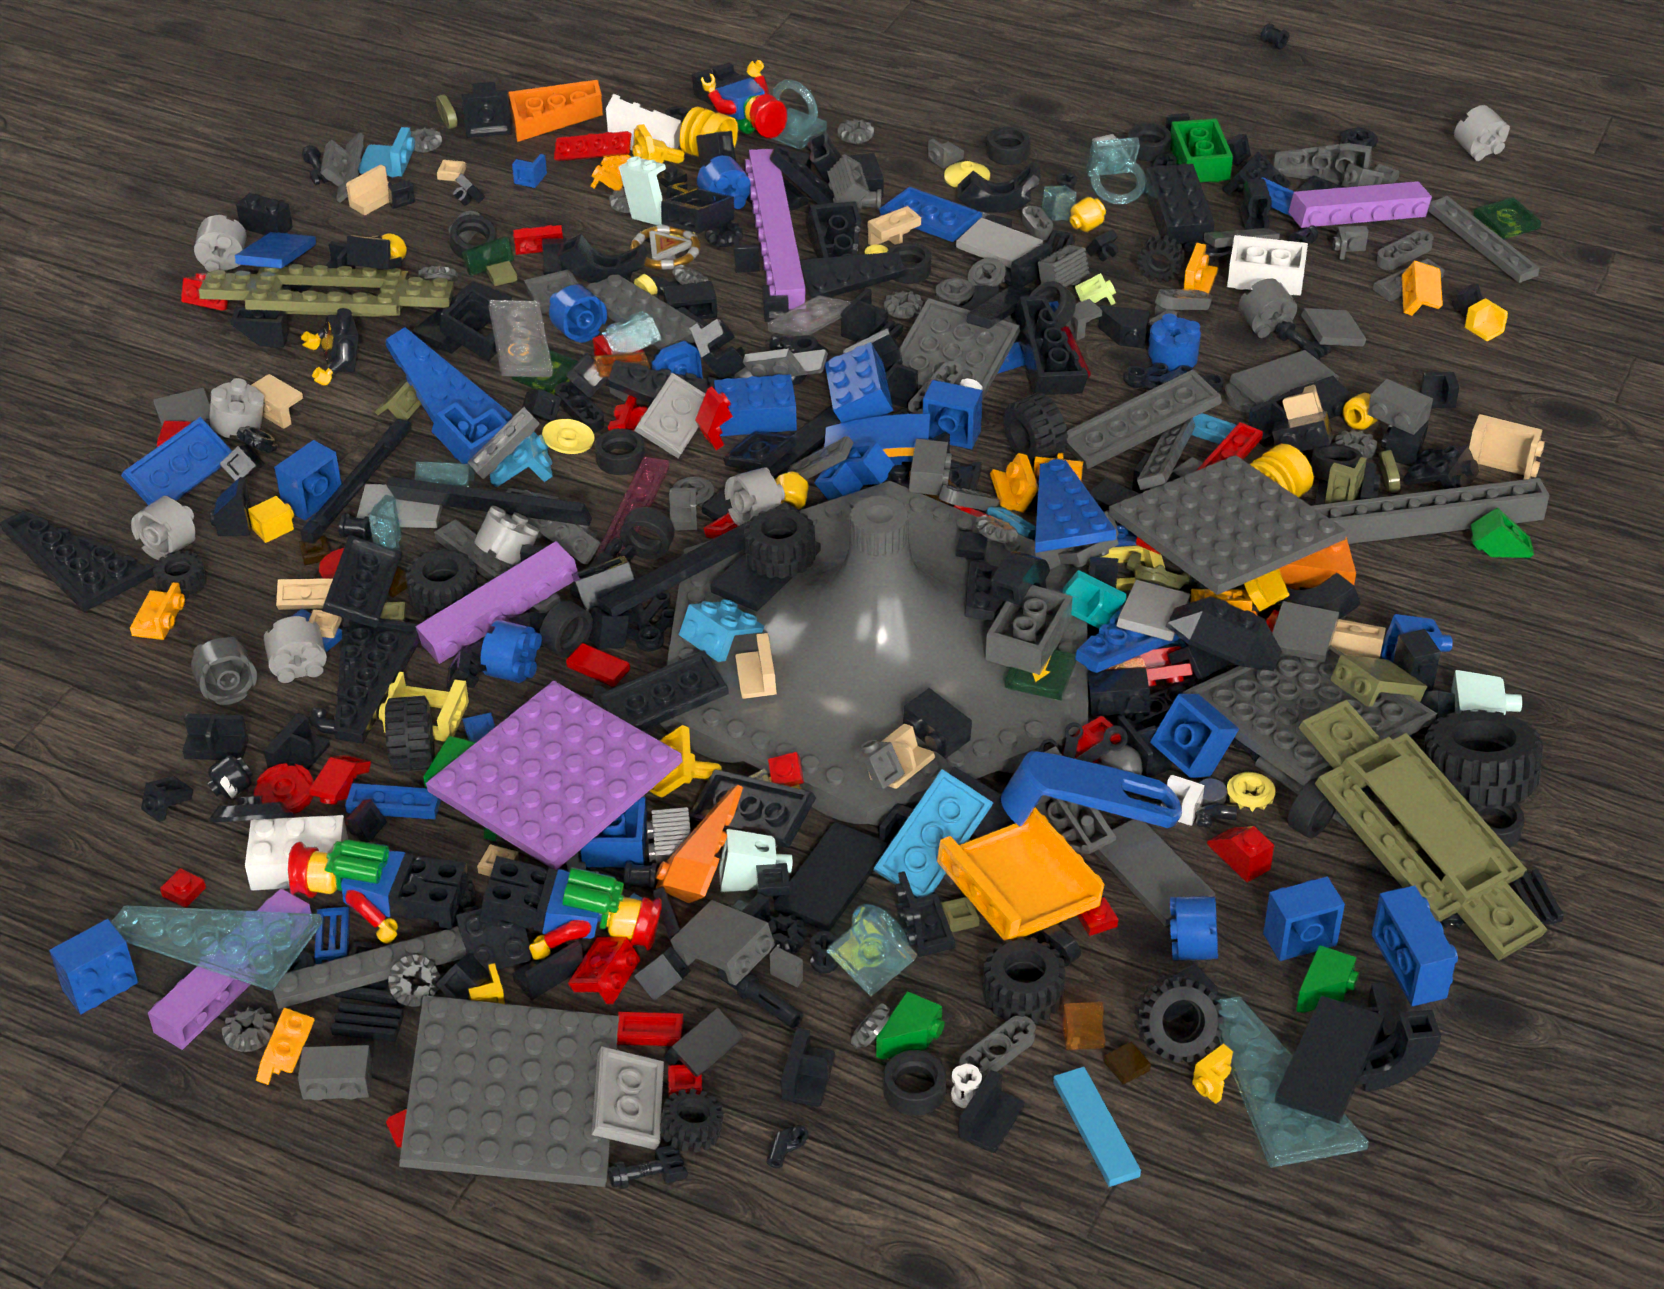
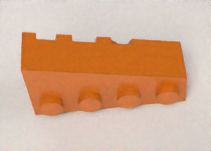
[509,80,603,142]
[1279,538,1356,590]

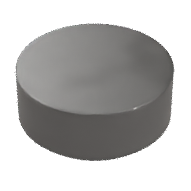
[1199,779,1227,806]

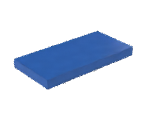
[880,187,982,242]
[235,232,316,269]
[121,417,232,505]

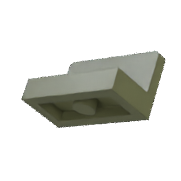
[375,379,421,420]
[1325,457,1366,504]

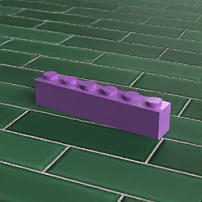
[1289,181,1432,228]
[416,541,577,664]
[148,889,314,1050]

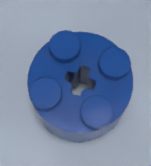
[697,156,751,209]
[549,284,607,343]
[1148,314,1201,372]
[481,620,542,683]
[1170,896,1218,961]

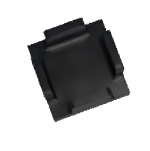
[462,82,512,138]
[690,319,746,380]

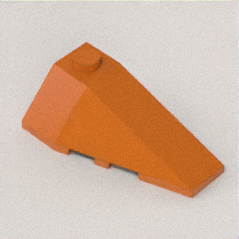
[655,785,743,903]

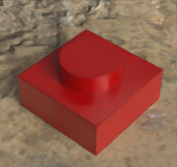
[768,752,804,787]
[160,868,206,908]
[1076,897,1118,936]

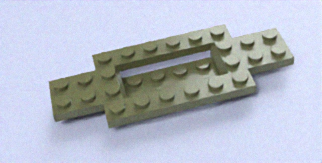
[199,264,454,317]
[1299,700,1547,961]

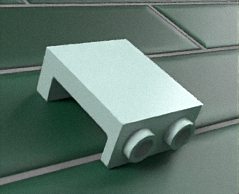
[619,156,666,225]

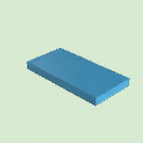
[874,769,993,899]

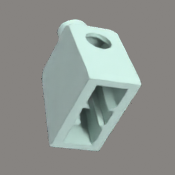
[1451,670,1522,715]
[719,829,792,892]

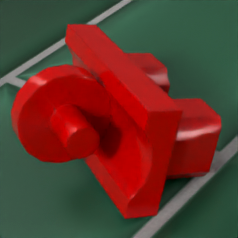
[608,395,648,432]

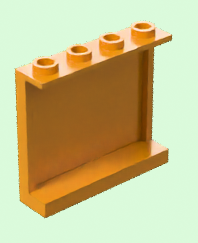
[937,808,1104,941]

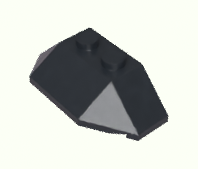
[1166,597,1282,671]

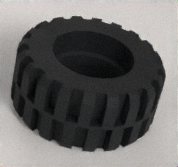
[1424,710,1543,808]

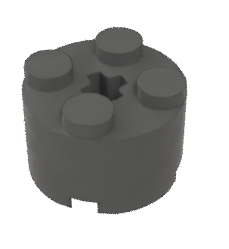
[1239,278,1297,338]
[191,637,257,705]

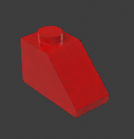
[1207,826,1274,882]

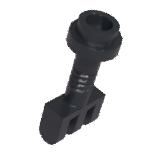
[302,145,329,186]
[1276,321,1331,359]
[608,1145,688,1190]

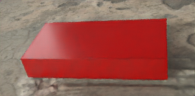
[566,643,630,687]
[617,1012,684,1046]

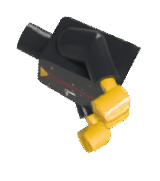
[301,308,358,385]

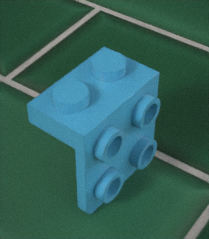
[358,127,415,177]
[490,432,553,487]
[679,599,764,662]

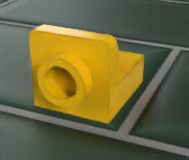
[1192,1043,1233,1104]

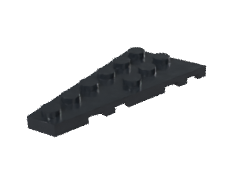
[0,511,155,612]
[334,618,420,744]

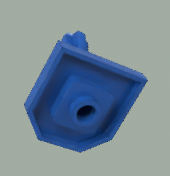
[652,340,703,379]

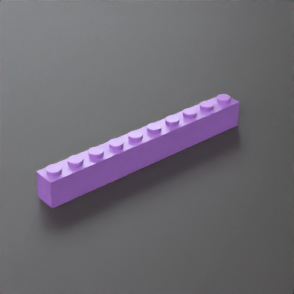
[745,149,805,309]

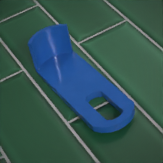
[1001,751,1182,828]

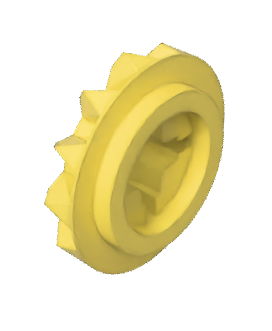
[1227,772,1275,812]

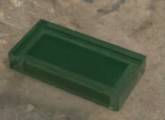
[462,236,514,276]

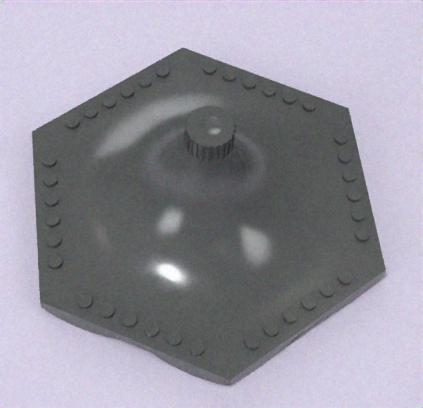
[660,481,1088,825]

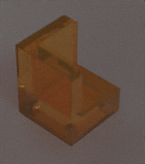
[1063,1002,1105,1050]

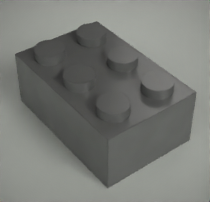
[985,585,1073,675]

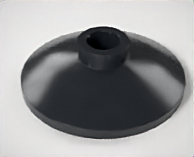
[1185,240,1233,263]

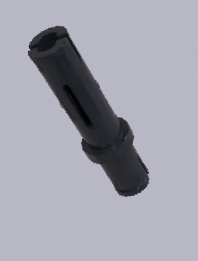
[717,969,804,1029]

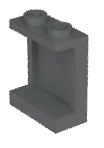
[671,900,775,985]

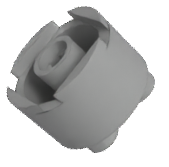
[1454,105,1510,161]
[194,215,246,272]
[210,378,264,439]
[725,467,785,526]
[131,496,195,560]
[474,506,540,565]
[263,616,327,683]

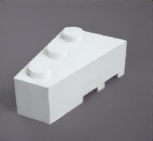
[606,94,681,150]

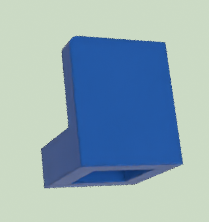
[512,154,547,188]

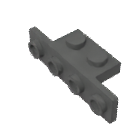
[320,132,364,203]
[734,349,828,379]
[522,490,600,565]
[1031,510,1119,570]

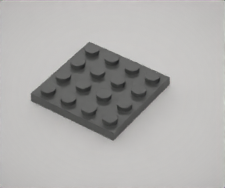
[886,298,1020,401]

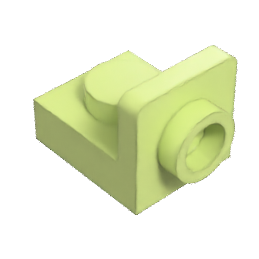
[1075,273,1116,305]

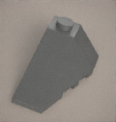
[1274,143,1372,185]

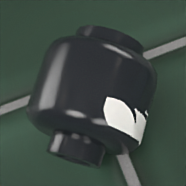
[206,755,253,799]

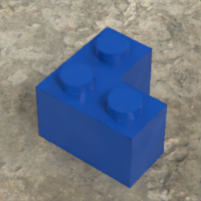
[431,402,508,467]
[814,442,894,501]

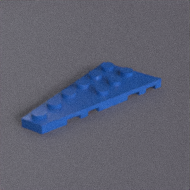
[386,327,512,459]
[1035,459,1116,553]
[1075,583,1181,673]

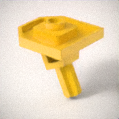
[632,124,685,164]
[649,725,722,797]

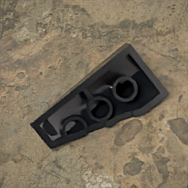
[806,201,861,258]

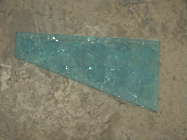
[111,905,323,991]
[1216,996,1369,1168]

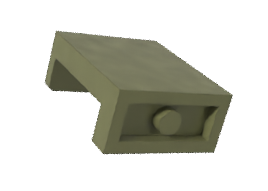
[1331,654,1427,707]

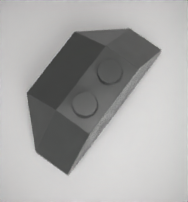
[1035,746,1116,854]

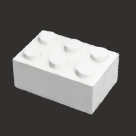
[1227,235,1308,295]
[245,815,348,890]

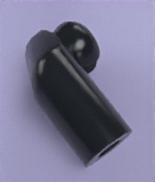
[309,707,335,735]
[1195,803,1237,828]
[766,1125,809,1168]

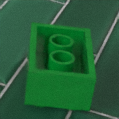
[1170,118,1233,182]

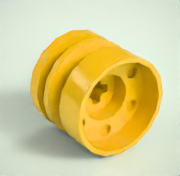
[679,106,738,157]
[1250,444,1314,498]

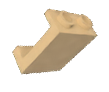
[1469,414,1545,480]

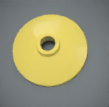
[944,161,990,188]
[542,419,594,454]

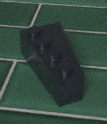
[1015,296,1089,395]

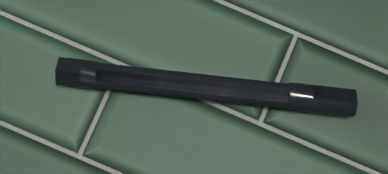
[300,419,412,544]

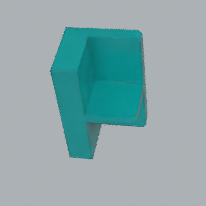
[1063,570,1126,629]

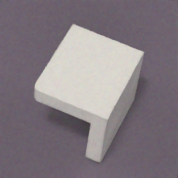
[1161,775,1204,826]

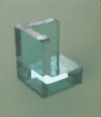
[1042,186,1077,221]

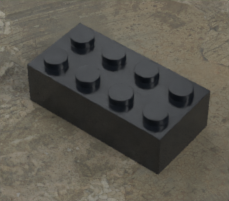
[1145,163,1215,248]

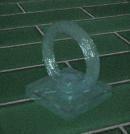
[771,80,827,150]
[1086,137,1146,204]
[826,904,918,996]

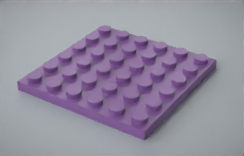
[426,681,683,870]

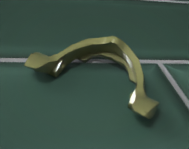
[1127,552,1190,590]

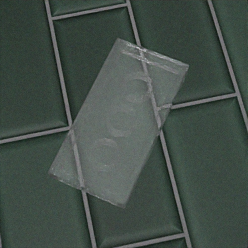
[489,300,553,377]

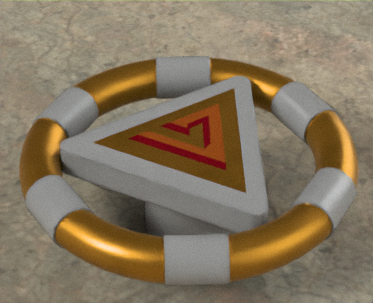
[630,225,700,270]

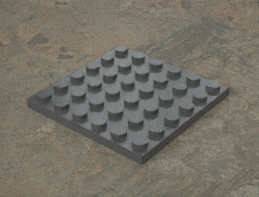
[1109,455,1347,595]
[1183,645,1437,786]
[399,995,619,1187]

